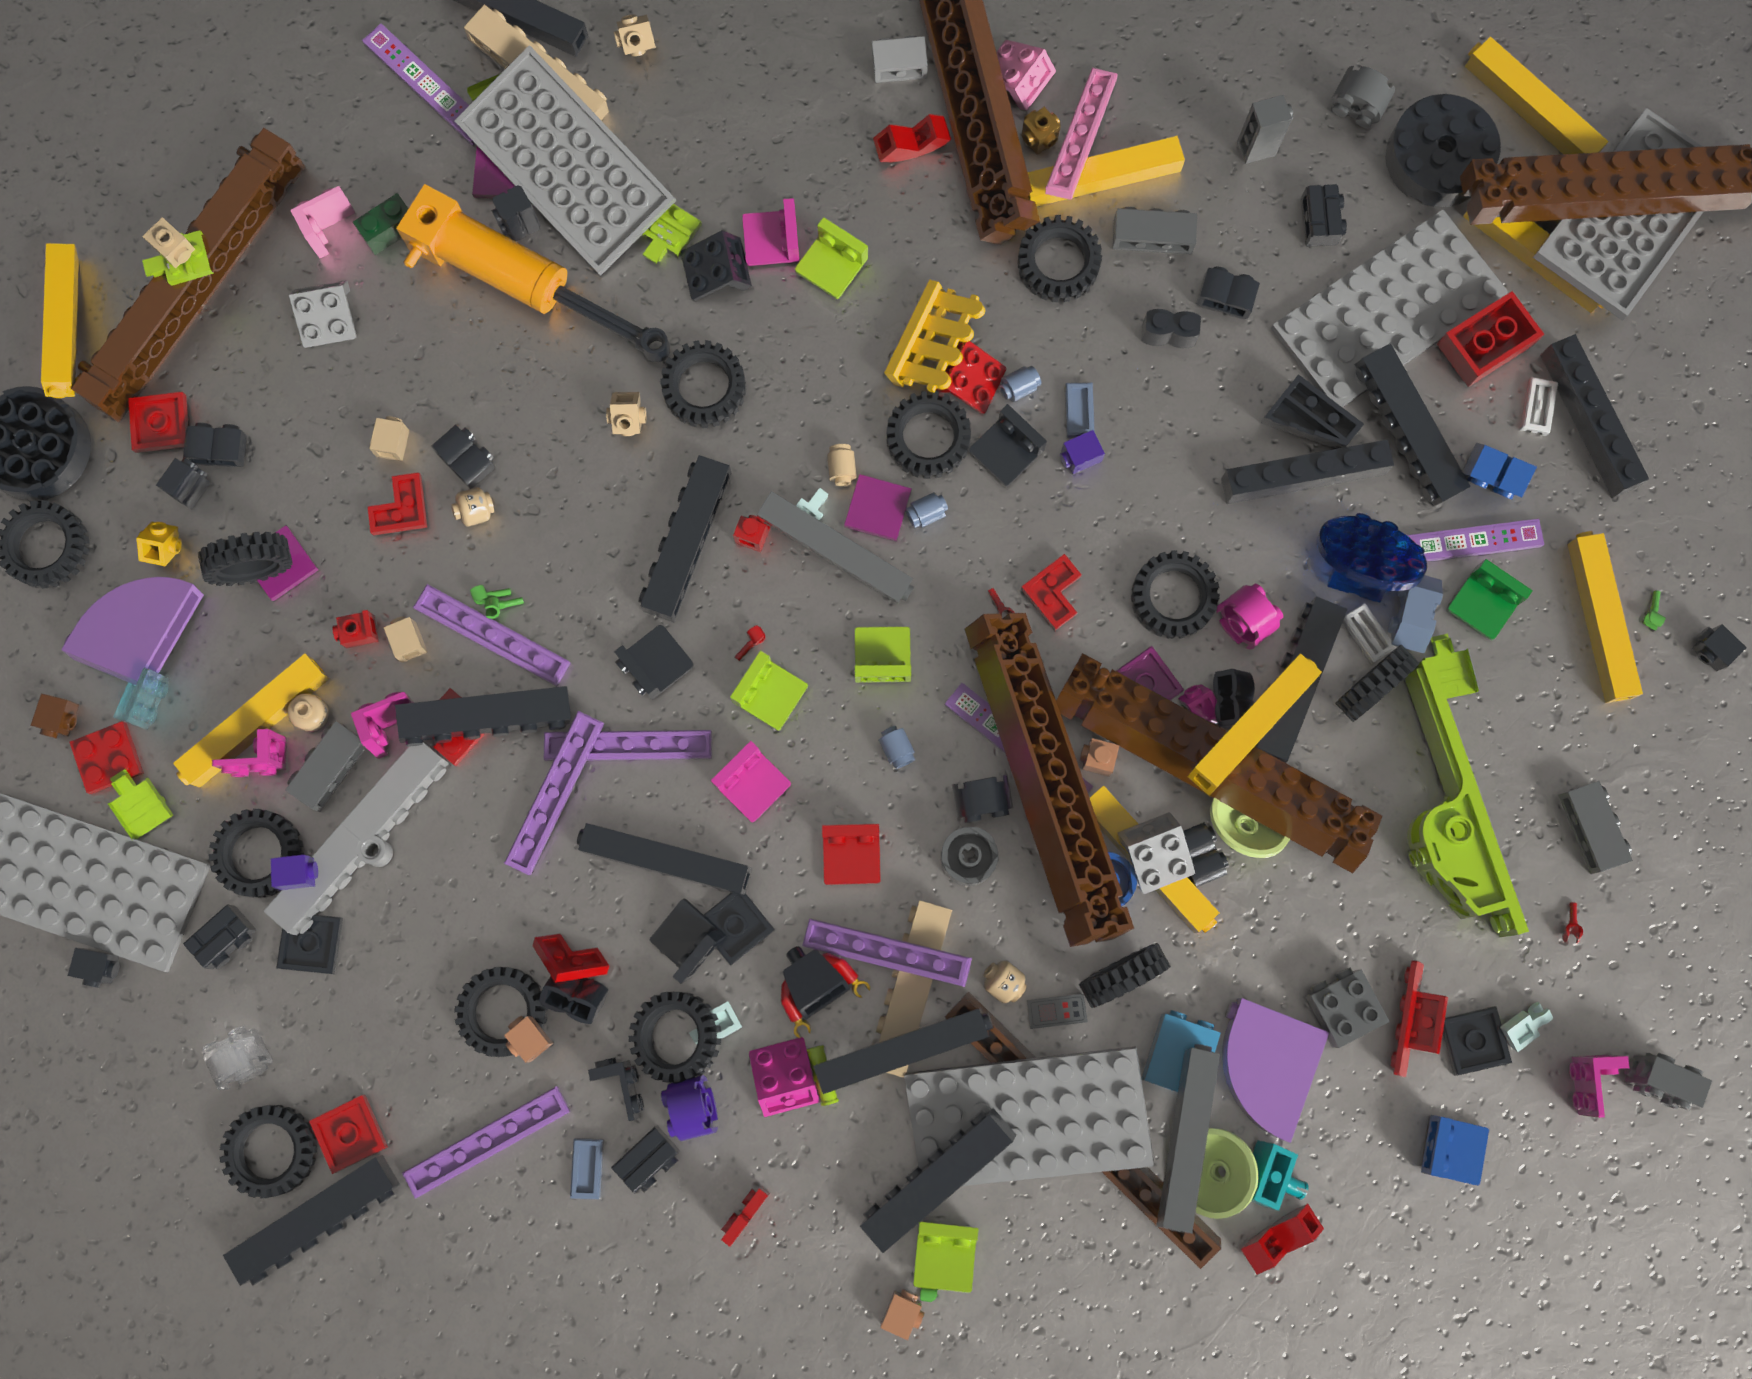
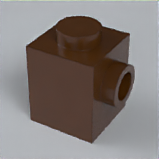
[31,693,79,739]

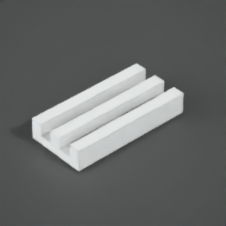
[1520,377,1558,436]
[1342,603,1396,664]

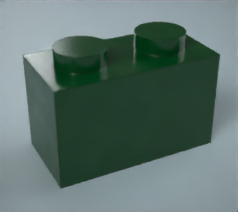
[353,193,409,255]

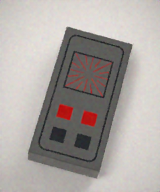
[1026,994,1088,1029]

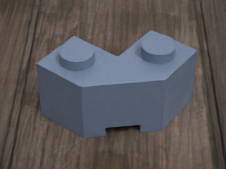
[1388,571,1443,653]

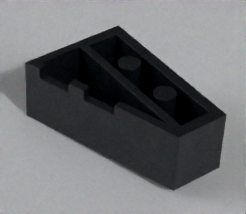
[1261,374,1364,449]

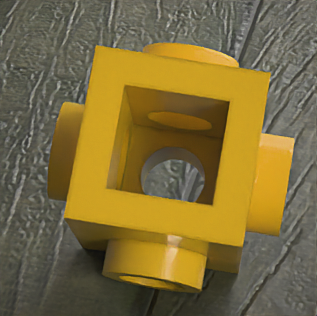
[136,521,182,566]

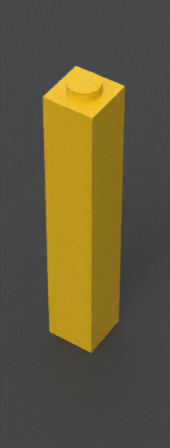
[1465,36,1609,154]
[1028,136,1185,207]
[1463,211,1604,313]
[41,243,79,398]
[1567,531,1643,703]
[173,653,330,788]
[1188,653,1322,796]
[1090,785,1219,933]

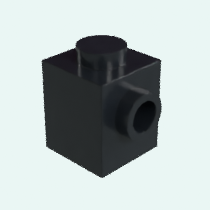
[1692,624,1747,672]
[67,948,120,988]

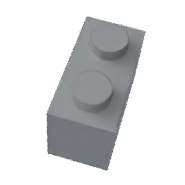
[872,35,928,83]

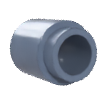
[999,366,1041,402]
[905,492,948,528]
[878,726,915,769]

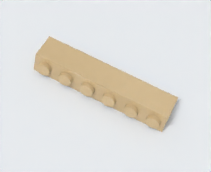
[464,5,609,120]
[872,900,952,1078]

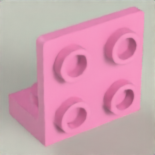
[996,40,1056,111]
[290,186,355,258]

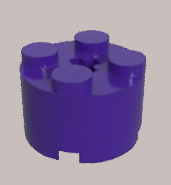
[661,1075,718,1141]

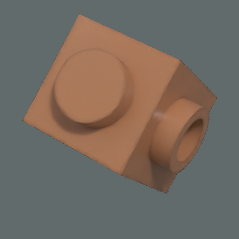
[1080,738,1120,777]
[504,1016,554,1063]
[881,1289,925,1340]

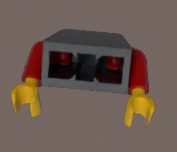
[781,946,870,1038]

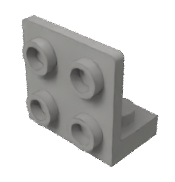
[289,280,357,348]
[1117,812,1195,894]

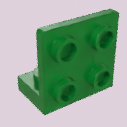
[1447,559,1533,640]

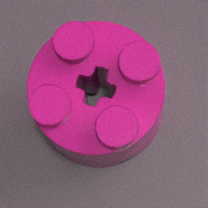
[1216,583,1283,650]

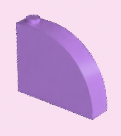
[61,577,204,690]
[1222,998,1329,1143]

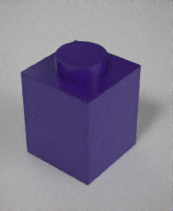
[1060,430,1105,474]
[270,855,319,890]

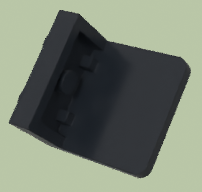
[614,625,694,700]
[588,1057,644,1121]

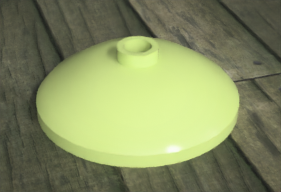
[1210,798,1290,858]
[1196,1128,1258,1219]

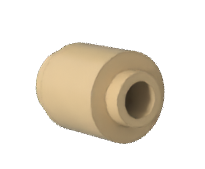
[827,444,856,486]

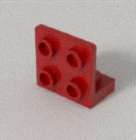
[936,341,1007,414]
[822,824,881,885]

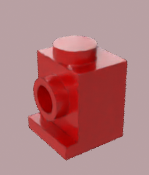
[733,515,771,552]
[332,610,379,648]

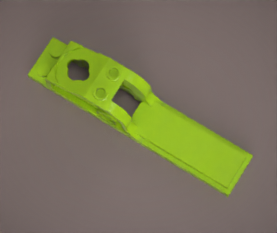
[1405,658,1529,938]

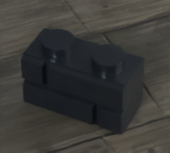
[1302,184,1347,247]
[491,185,540,242]
[183,904,256,969]
[611,1126,680,1194]

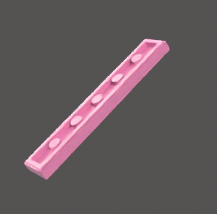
[1046,68,1117,200]

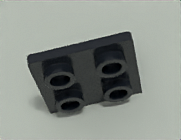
[681,230,752,301]
[969,404,1047,487]
[650,898,726,984]

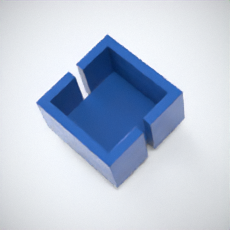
[1462,443,1537,500]

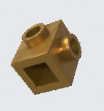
[1021,106,1061,155]

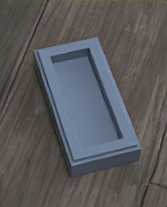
[1065,383,1095,438]
[570,1138,604,1199]

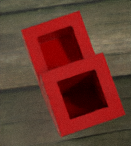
[873,114,952,162]
[1241,1204,1324,1275]

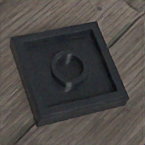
[704,893,775,966]
[276,915,343,974]
[1443,1006,1512,1076]

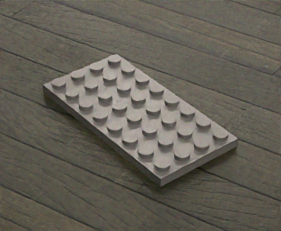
[455,45,677,275]
[1533,108,1704,321]
[1271,210,1508,407]
[0,793,211,972]
[904,1046,1154,1186]

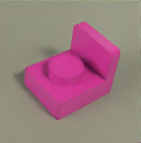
[1178,684,1217,724]

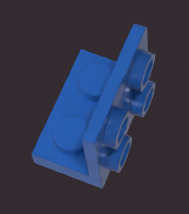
[1421,1115,1489,1186]

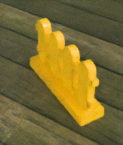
[884,279,985,393]

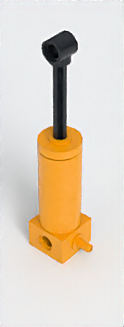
[396,184,670,363]

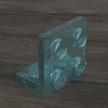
[113,667,170,730]

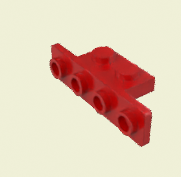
[1391,960,1448,1077]

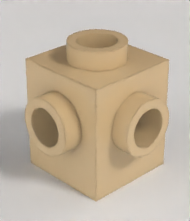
[614,14,656,56]
[606,392,646,436]

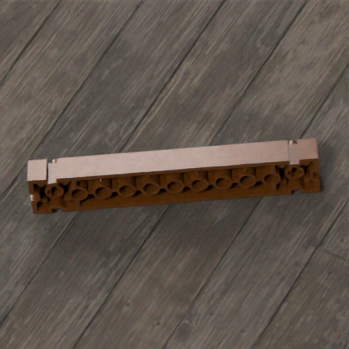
[919,0,1040,245]
[71,128,306,423]
[1460,144,1752,225]
[964,613,1135,947]
[1056,653,1383,874]

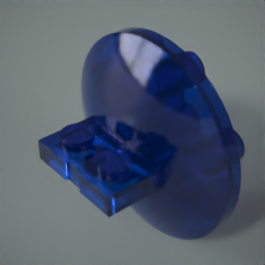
[1317,513,1427,603]

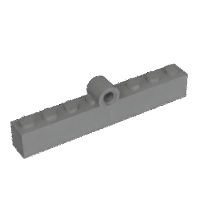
[264,742,449,936]

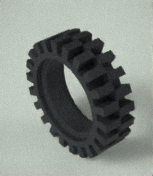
[1017,215,1102,302]
[660,340,746,428]
[887,391,971,479]
[0,500,90,589]
[198,532,293,586]
[1131,550,1220,639]
[1335,644,1419,722]
[208,809,304,898]
[1079,943,1171,1008]
[454,967,548,1057]
[629,991,722,1083]
[219,1105,317,1199]

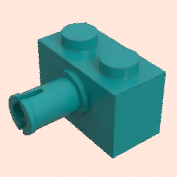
[1251,1140,1309,1211]

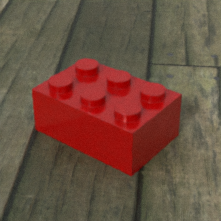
[1437,291,1544,387]

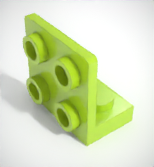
[795,217,868,299]
[855,627,911,683]
[730,650,808,731]
[913,1222,979,1293]

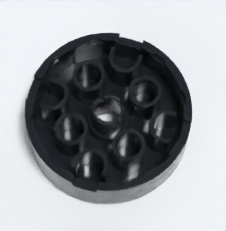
[1386,94,1501,207]
[0,386,91,501]

